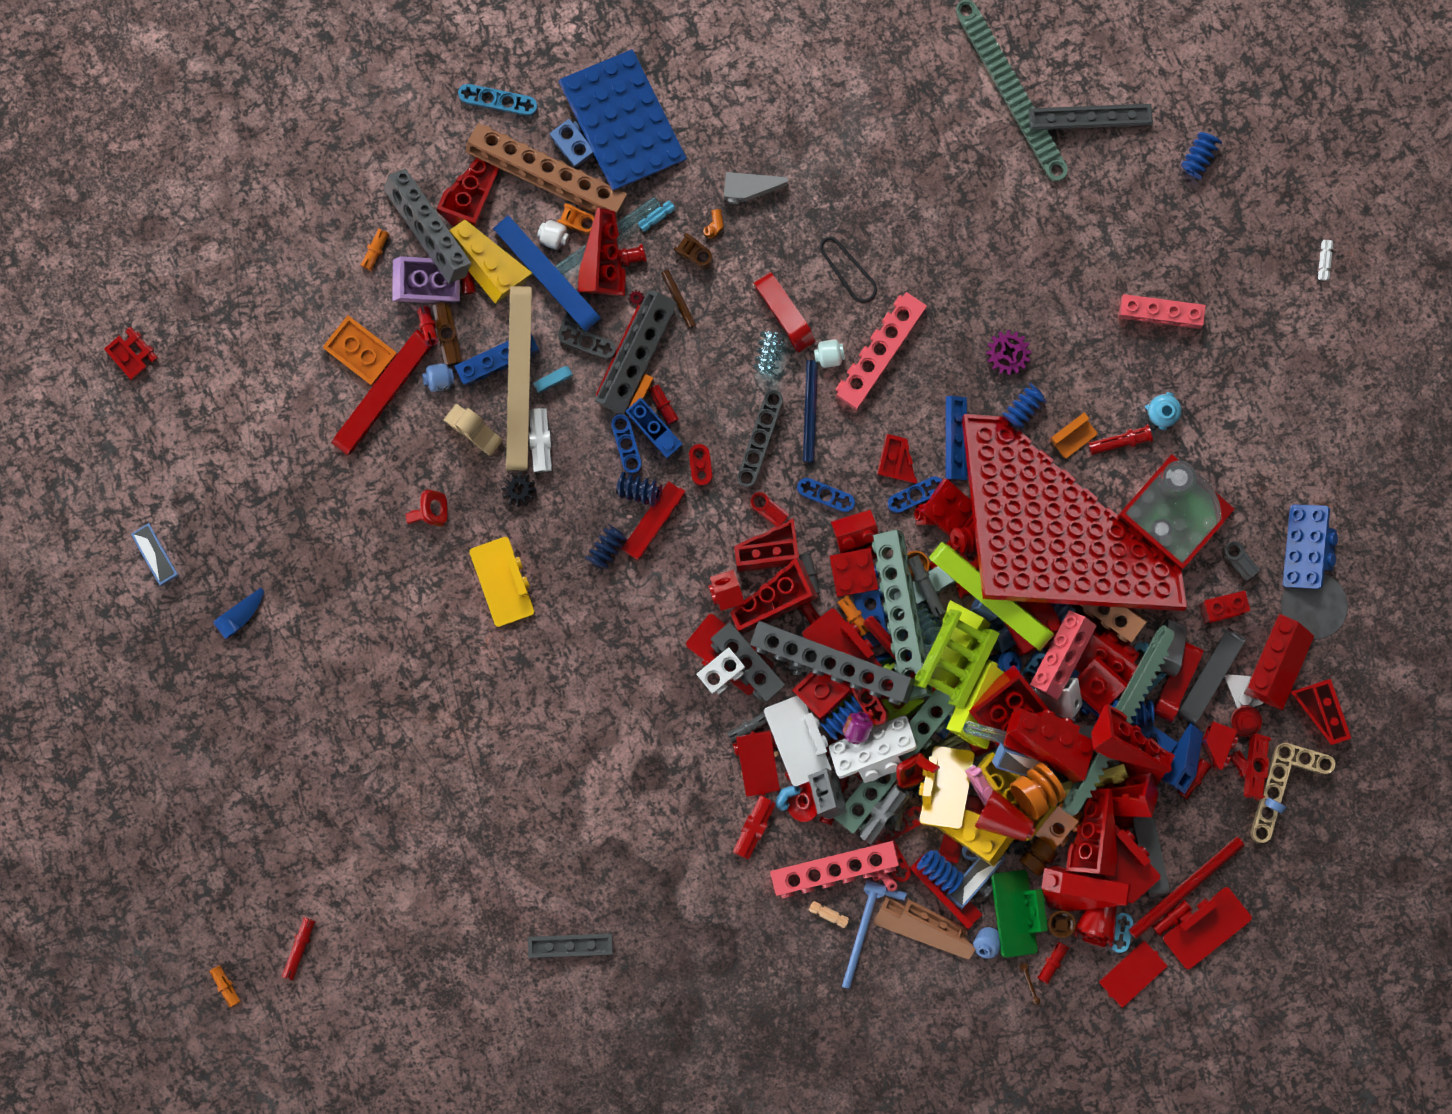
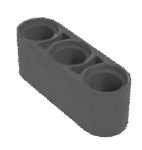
[1159,619,1187,677]

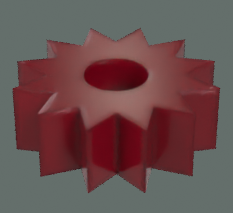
[628,290,645,306]

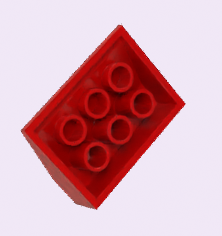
[969,665,1051,747]

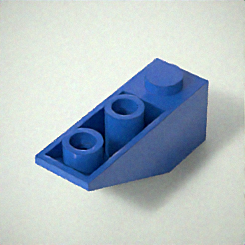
[625,398,682,460]
[1161,723,1203,794]

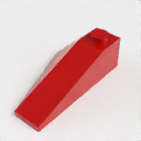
[436,158,500,228]
[1091,704,1171,773]
[1066,788,1117,877]
[1041,866,1131,912]

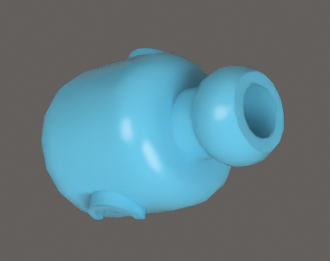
[1145,392,1182,431]

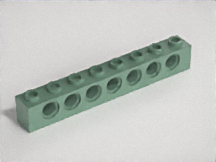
[872,529,933,701]
[834,689,956,834]

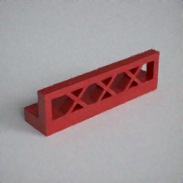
[621,481,686,561]
[909,854,983,929]

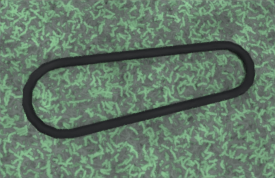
[820,237,877,302]

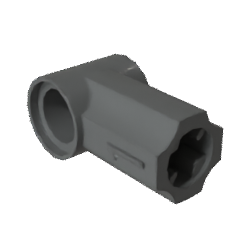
[1222,541,1260,581]

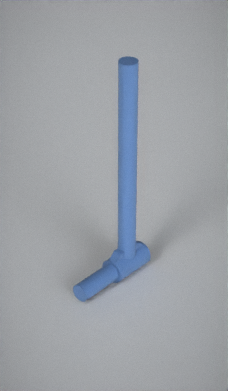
[842,880,907,989]

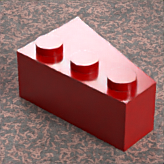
[734,518,799,573]
[1291,678,1351,745]

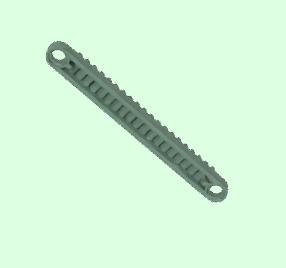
[956,0,1068,182]
[1062,626,1175,816]

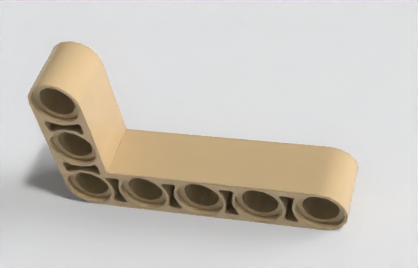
[1250,743,1335,843]

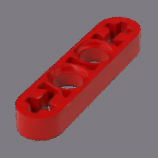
[844,652,889,725]

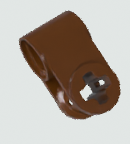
[673,233,713,269]

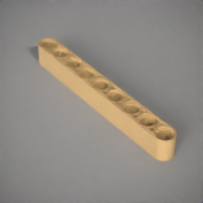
[506,286,532,471]

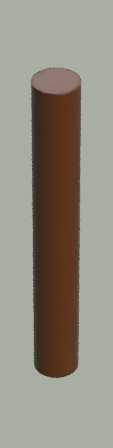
[661,269,696,328]

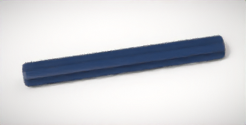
[803,360,818,463]

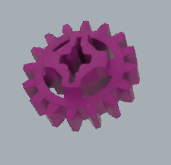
[986,330,1031,376]

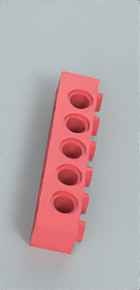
[835,292,927,411]
[770,841,900,899]

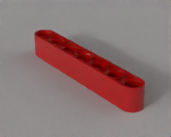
[331,329,433,456]

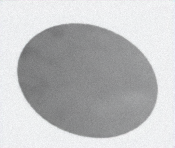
[1281,574,1348,639]

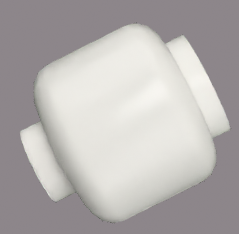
[537,220,570,250]

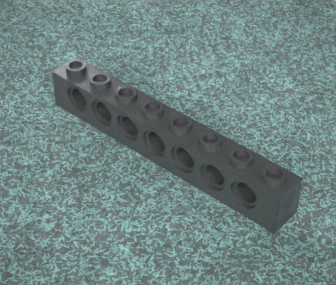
[750,621,915,705]

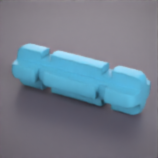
[638,200,675,232]

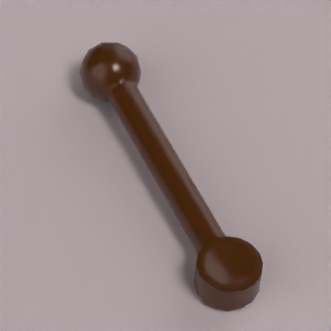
[1019,963,1040,1005]

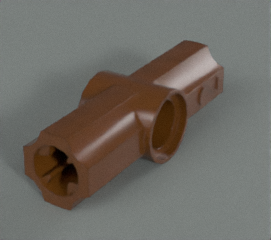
[432,302,462,366]

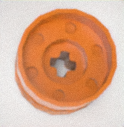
[1010,763,1066,820]

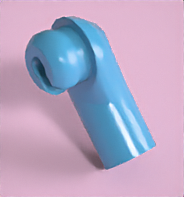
[775,785,801,811]

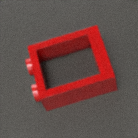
[1199,590,1251,624]

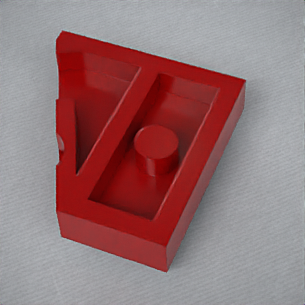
[876,434,917,484]

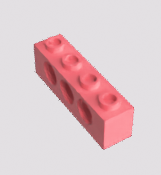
[1118,294,1206,329]
[1030,610,1096,700]

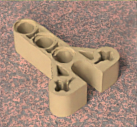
[443,404,503,456]

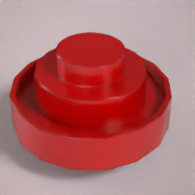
[1230,705,1262,737]

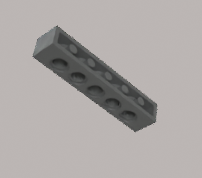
[383,168,471,284]
[595,290,677,414]

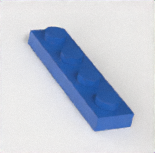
[946,396,967,481]

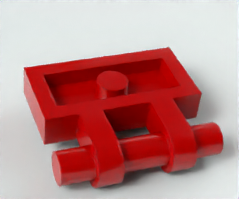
[104,327,158,381]

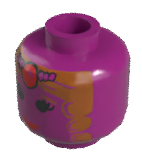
[842,712,873,744]

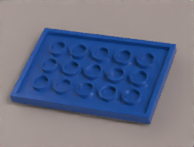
[558,49,687,191]

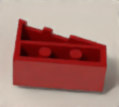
[1090,773,1159,817]

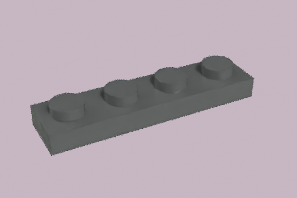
[528,933,613,958]

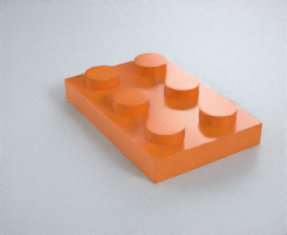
[322,315,397,386]

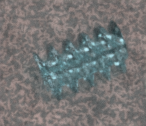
[753,331,786,376]
[917,601,942,648]

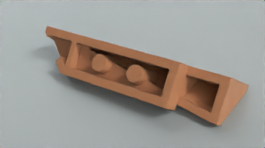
[873,896,976,959]

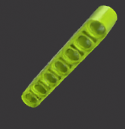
[929,541,1054,651]

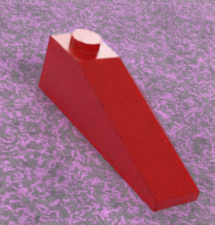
[578,208,626,296]

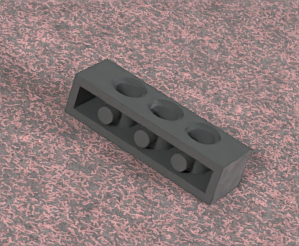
[711,622,785,702]

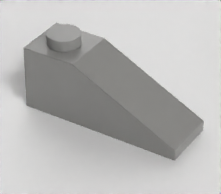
[724,172,788,205]

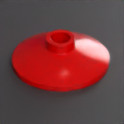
[787,781,818,822]

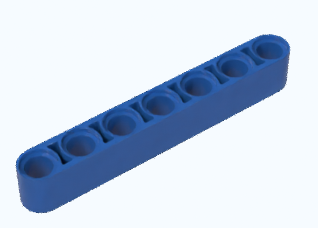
[492,215,601,332]

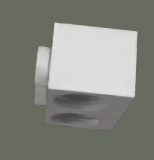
[696,648,745,695]

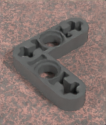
[558,288,616,359]

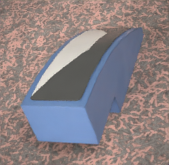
[131,523,180,586]
[992,743,1052,776]
[945,856,1006,909]

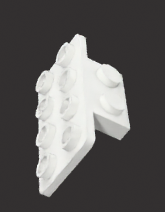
[764,696,831,786]
[829,716,917,783]

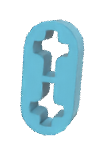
[533,366,573,393]
[1111,913,1133,953]

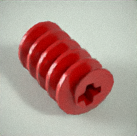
[950,526,977,554]

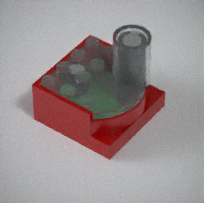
[1118,454,1235,570]

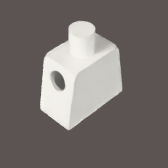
[1034,678,1082,721]

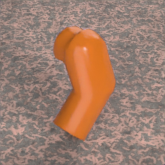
[703,209,724,238]

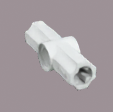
[529,408,552,473]

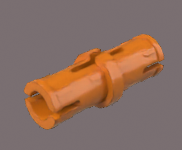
[360,228,390,271]
[837,595,869,637]
[209,965,241,1008]

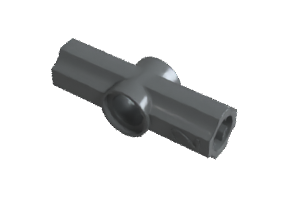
[860,784,910,845]

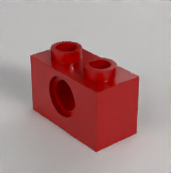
[708,569,745,611]

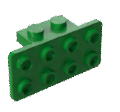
[991,870,1048,958]

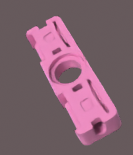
[965,765,993,807]

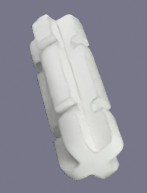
[1318,240,1333,281]

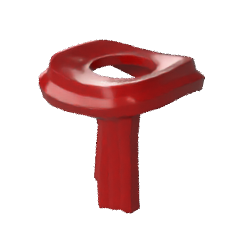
[405,490,447,527]
[896,753,940,788]

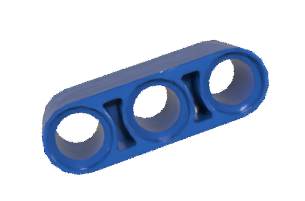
[611,414,642,475]

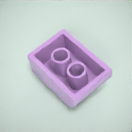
[393,257,460,303]

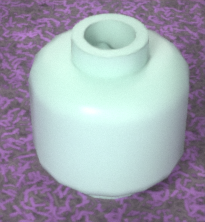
[814,339,845,368]

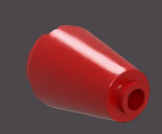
[975,790,1036,841]
[1073,906,1117,948]

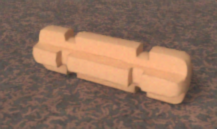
[809,901,849,928]

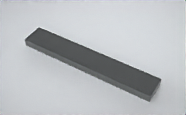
[1028,104,1153,130]

